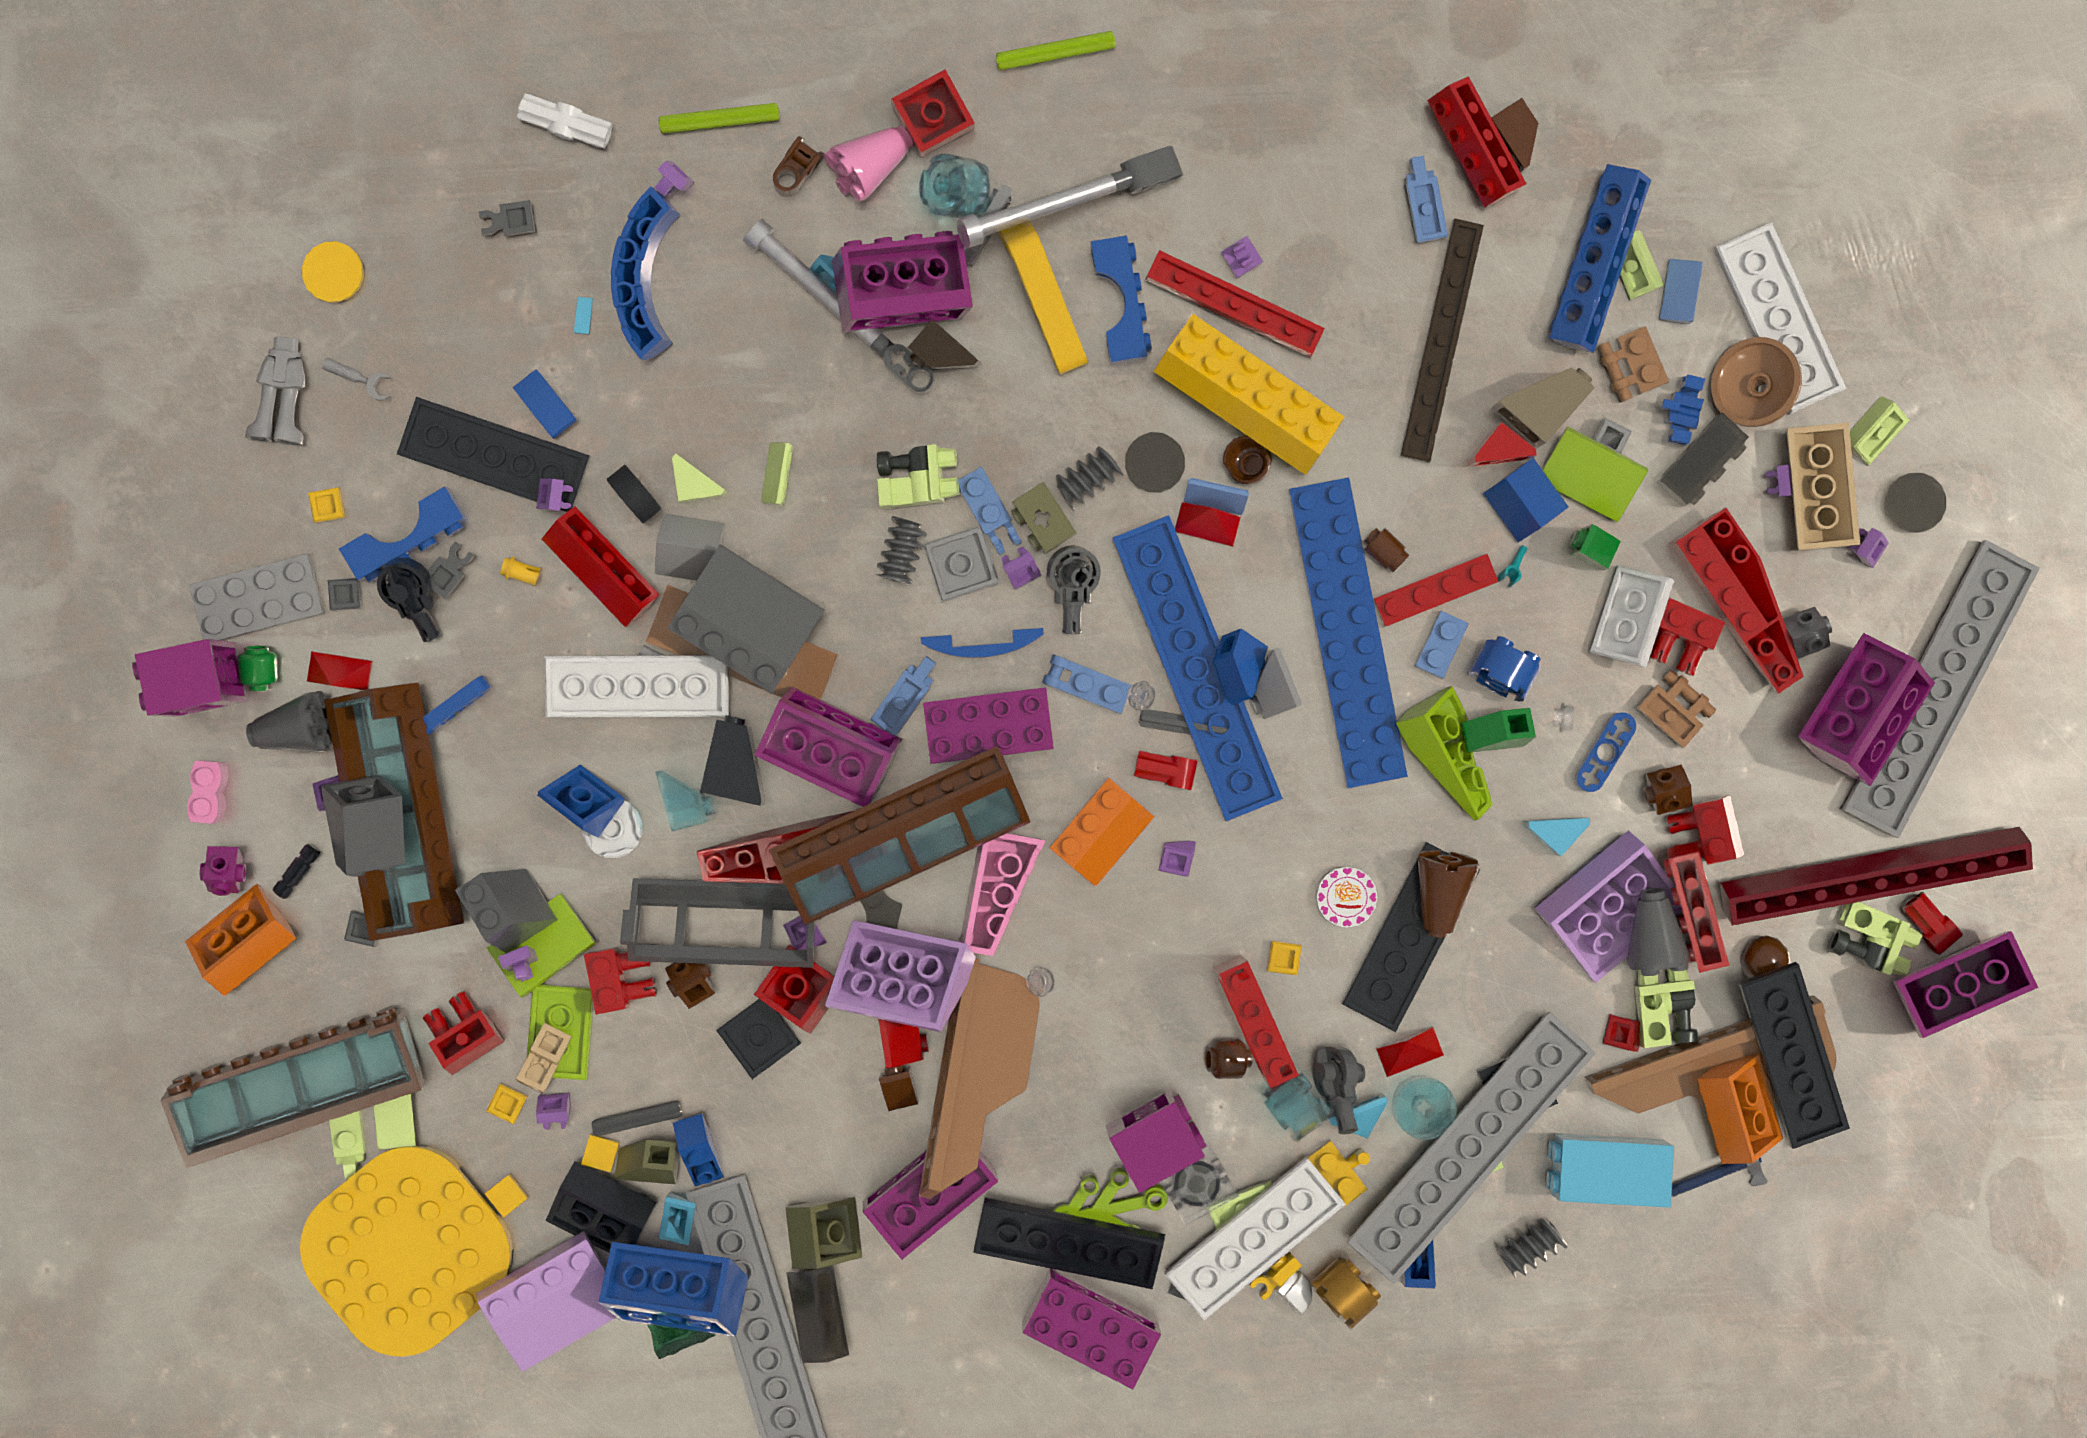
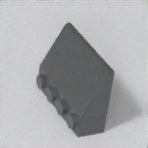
[667,544,825,694]

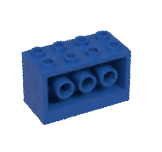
[598,1242,748,1337]

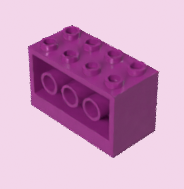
[832,231,973,332]
[1798,633,1935,786]
[132,639,247,717]
[754,687,902,807]
[923,687,1054,764]
[1106,1090,1207,1193]
[862,1150,998,1260]
[1022,1268,1161,1390]

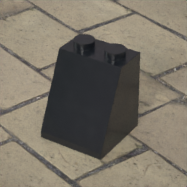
[700,715,765,806]

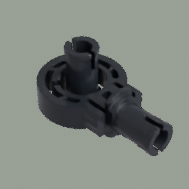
[377,558,441,642]

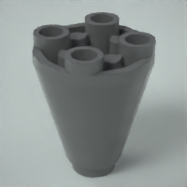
[246,691,332,753]
[1627,888,1690,976]

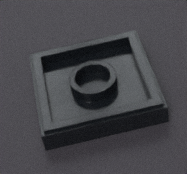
[716,999,802,1080]

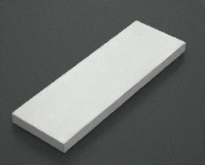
[1715,222,1847,414]
[544,655,729,717]
[1164,1157,1346,1321]

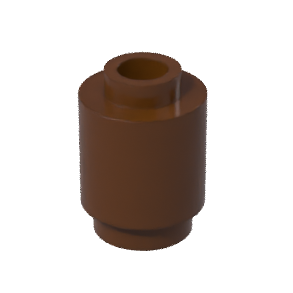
[1364,528,1409,573]

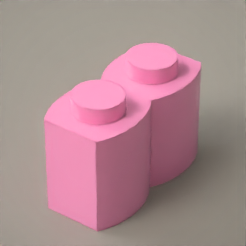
[187,760,228,824]

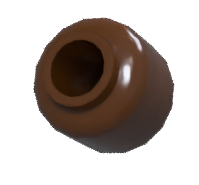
[1205,1039,1252,1079]

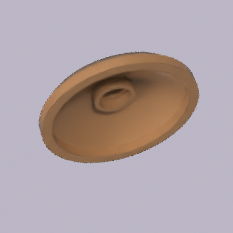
[1711,337,1802,427]

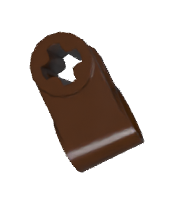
[773,136,825,197]

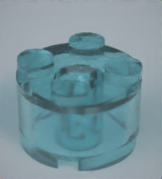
[919,153,990,219]
[1260,1073,1331,1142]
[1391,1075,1457,1140]

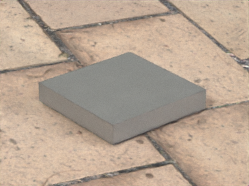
[923,526,1000,602]

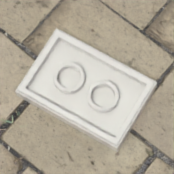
[1590,565,1674,668]

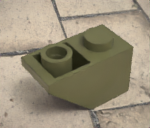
[614,1140,680,1185]

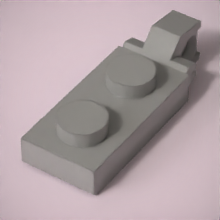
[964,183,1014,266]

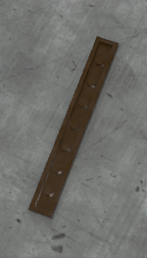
[1399,218,1484,463]

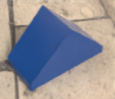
[1400,1240,1436,1289]

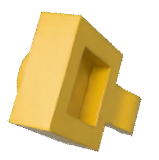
[1249,1251,1302,1300]

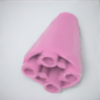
[824,126,913,202]

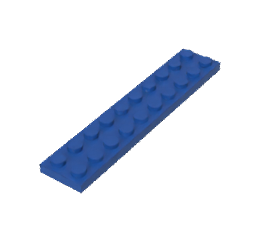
[1289,477,1408,788]
[1112,515,1283,821]

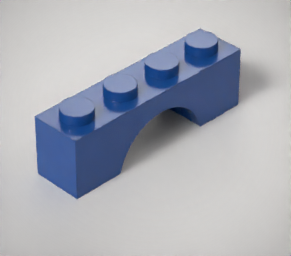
[1090,235,1152,365]
[339,486,468,583]

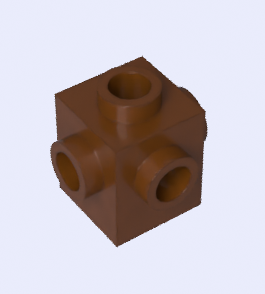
[1643,764,1693,815]
[665,963,715,1009]

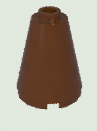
[1418,850,1479,938]

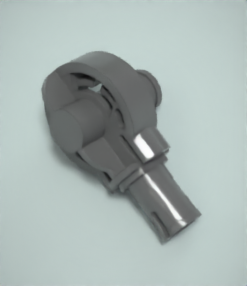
[1047,545,1101,634]
[1313,1047,1366,1135]

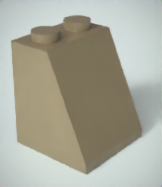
[1492,367,1595,448]

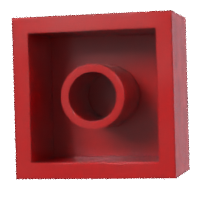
[891,69,975,158]

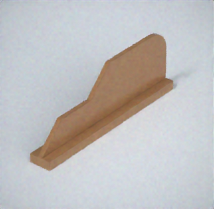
[919,958,1039,1199]
[1585,996,1837,1114]

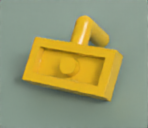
[1307,1140,1370,1208]

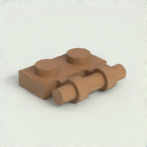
[1598,326,1669,402]
[1636,669,1717,748]

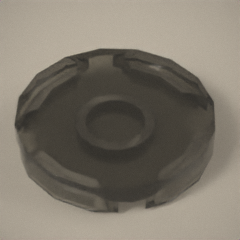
[1125,432,1185,493]
[1884,473,1946,533]

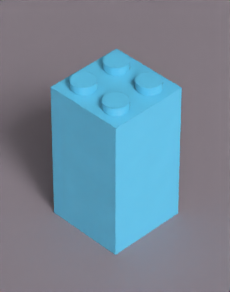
[1546,1133,1674,1208]

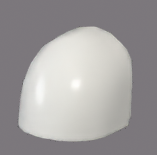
[1274,1272,1313,1315]

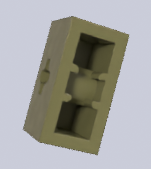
[1011,482,1076,554]

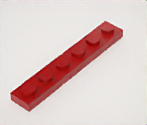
[1145,250,1325,358]

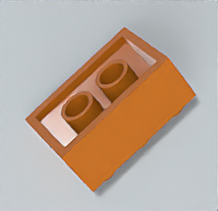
[1049,778,1154,887]
[185,884,296,996]
[1697,1054,1783,1164]

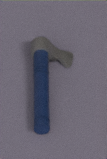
[1671,1157,1768,1197]

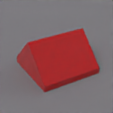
[1467,422,1537,467]

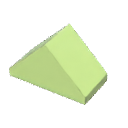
[672,453,727,503]

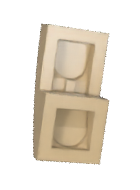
[516,1023,572,1095]

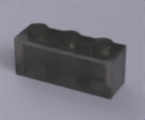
[1655,412,1749,507]
[786,1265,849,1363]

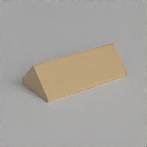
[1786,422,1860,551]

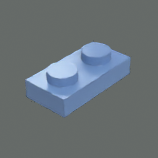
[1415,611,1469,679]

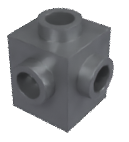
[1783,606,1832,659]

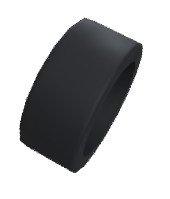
[607,464,661,524]

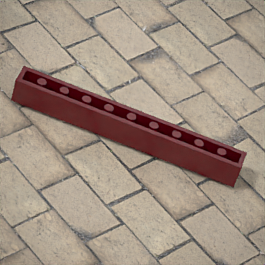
[1720,826,2033,926]

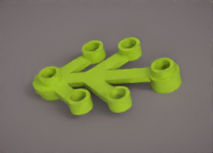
[1053,1168,1168,1229]

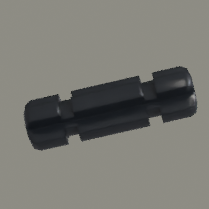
[272,844,320,899]

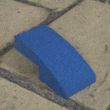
[513,369,577,439]

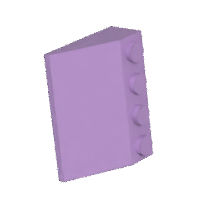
[1535,830,1682,983]
[825,920,976,1032]
[476,1231,616,1372]

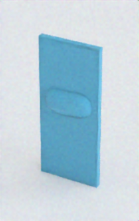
[574,297,593,334]

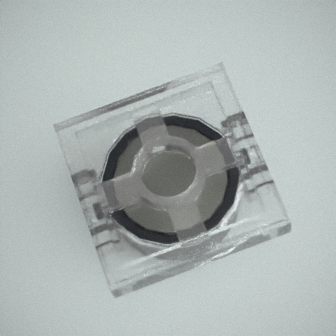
[1161,1142,1239,1226]

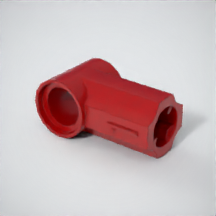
[1134,751,1198,790]
[1902,892,1963,956]

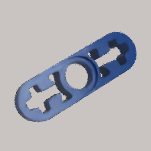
[423,675,492,735]
[1575,712,1636,792]

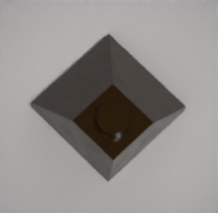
[908,320,982,369]

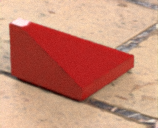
[1603,1014,1640,1052]

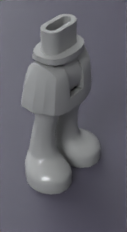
[245,337,305,446]

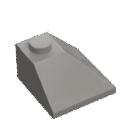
[1250,647,1302,719]

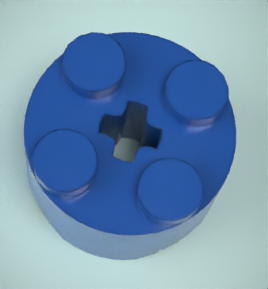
[1469,636,1541,702]

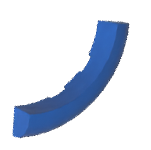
[611,186,680,360]

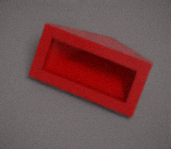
[1175,502,1241,547]
[307,651,373,690]
[1376,1027,1444,1077]

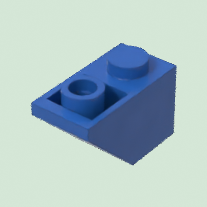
[1214,628,1268,705]
[673,1114,724,1187]

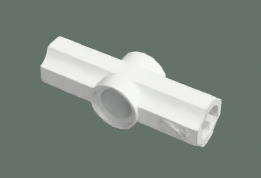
[517,93,613,149]

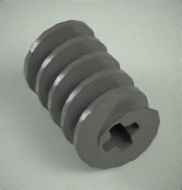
[1055,446,1124,510]
[874,516,927,584]
[1498,1218,1568,1280]

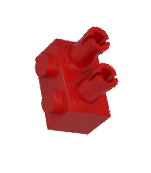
[1650,598,1725,676]
[1667,795,1744,865]
[584,947,657,1015]
[423,991,504,1075]

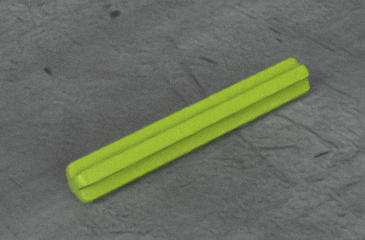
[996,31,1116,70]
[658,103,780,133]

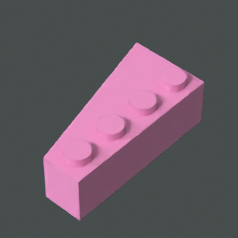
[960,833,1046,956]

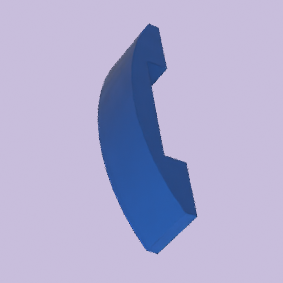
[921,628,1044,658]

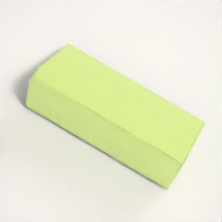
[1620,230,1664,300]
[1850,397,1910,465]
[761,442,793,506]
[373,1094,416,1149]

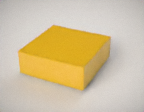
[308,487,345,523]
[1267,941,1302,976]
[486,1083,528,1125]
[581,1134,620,1173]
[485,1174,529,1218]

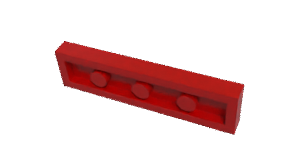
[1373,554,1499,627]

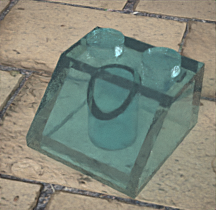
[655,770,716,832]

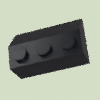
[545,1161,657,1253]

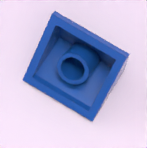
[1483,457,1569,543]
[537,765,625,838]

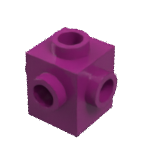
[199,846,246,896]

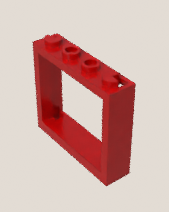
[1213,955,1299,1088]

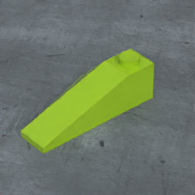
[1396,686,1493,821]

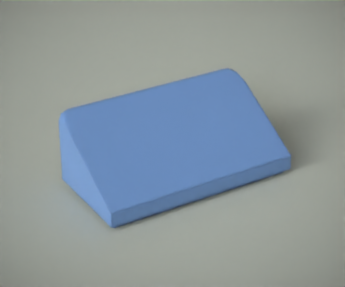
[1659,259,1703,324]
[1184,478,1249,515]

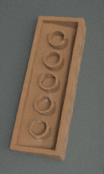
[646,584,839,700]

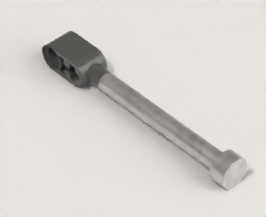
[956,146,1184,248]
[743,218,935,395]

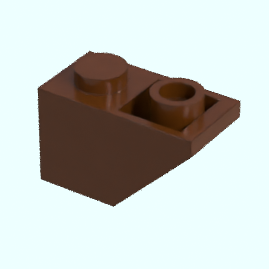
[1491,98,1539,173]
[879,1065,919,1111]

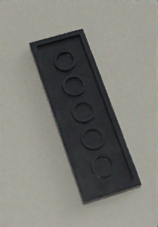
[397,397,591,512]
[1341,842,1480,1032]
[1738,962,1850,1149]
[973,1197,1165,1290]

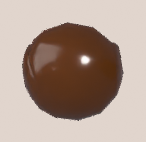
[1223,436,1272,485]
[1740,936,1790,978]

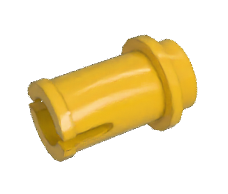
[500,556,541,586]

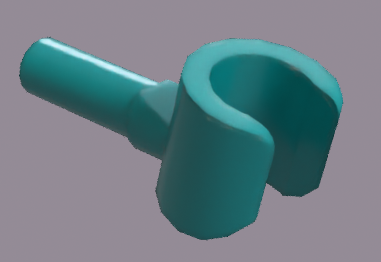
[1497,545,1528,588]

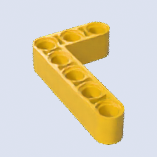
[998,221,1088,375]

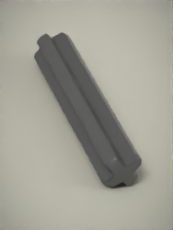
[1139,709,1228,735]
[591,1101,682,1137]

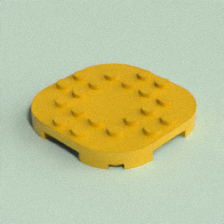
[300,1145,513,1357]

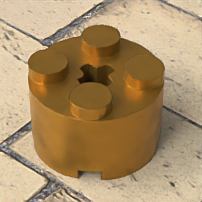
[1310,1258,1381,1329]

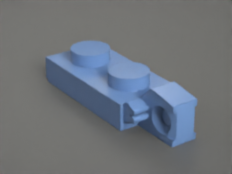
[1406,155,1448,243]
[870,656,936,735]

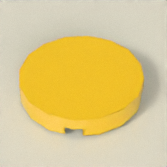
[302,241,364,303]

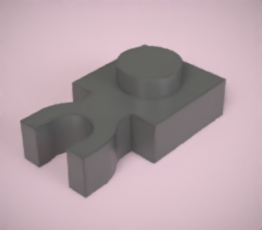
[479,200,536,237]
[428,541,475,599]

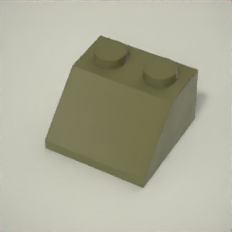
[785,1197,862,1269]

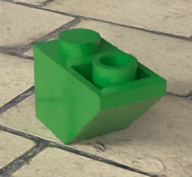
[1569,524,1621,570]
[1461,708,1536,753]

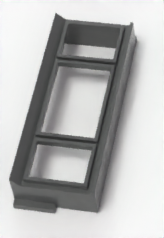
[620,878,821,968]

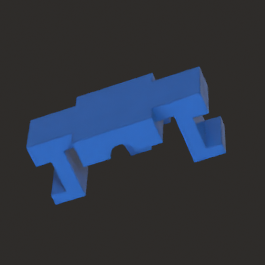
[1661,374,1705,446]

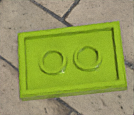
[1542,426,1648,522]
[486,894,596,998]
[527,984,593,1080]

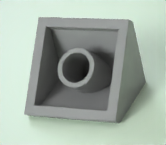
[655,514,725,581]

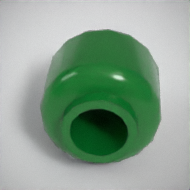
[237,645,278,691]

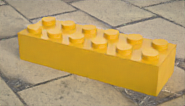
[1153,314,1345,475]

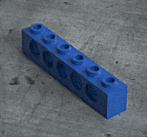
[1549,164,1652,353]

